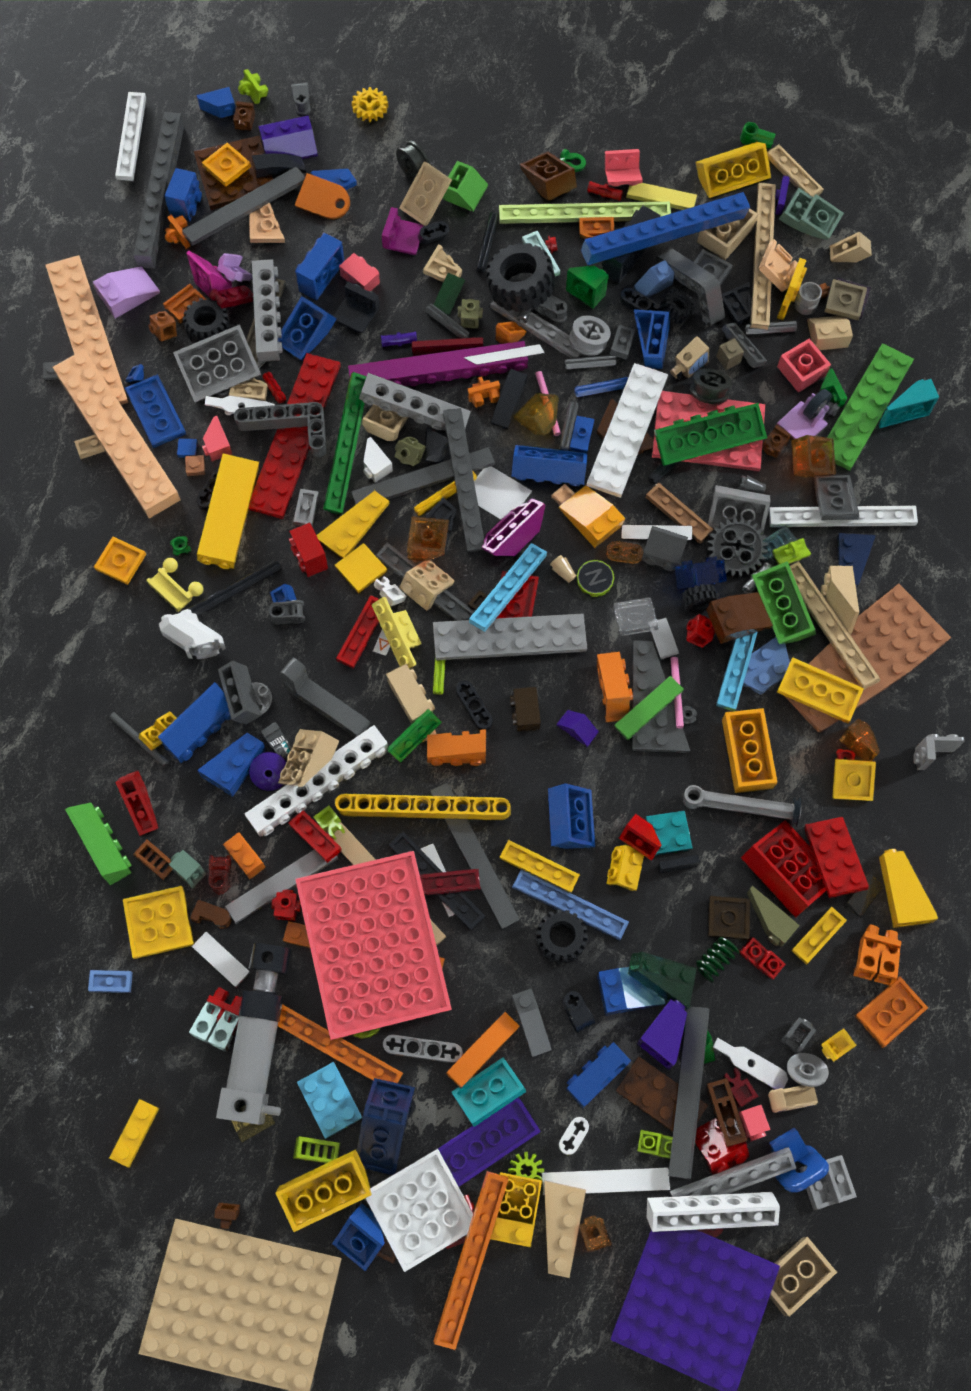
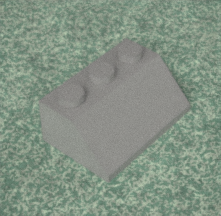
[708,485,770,536]

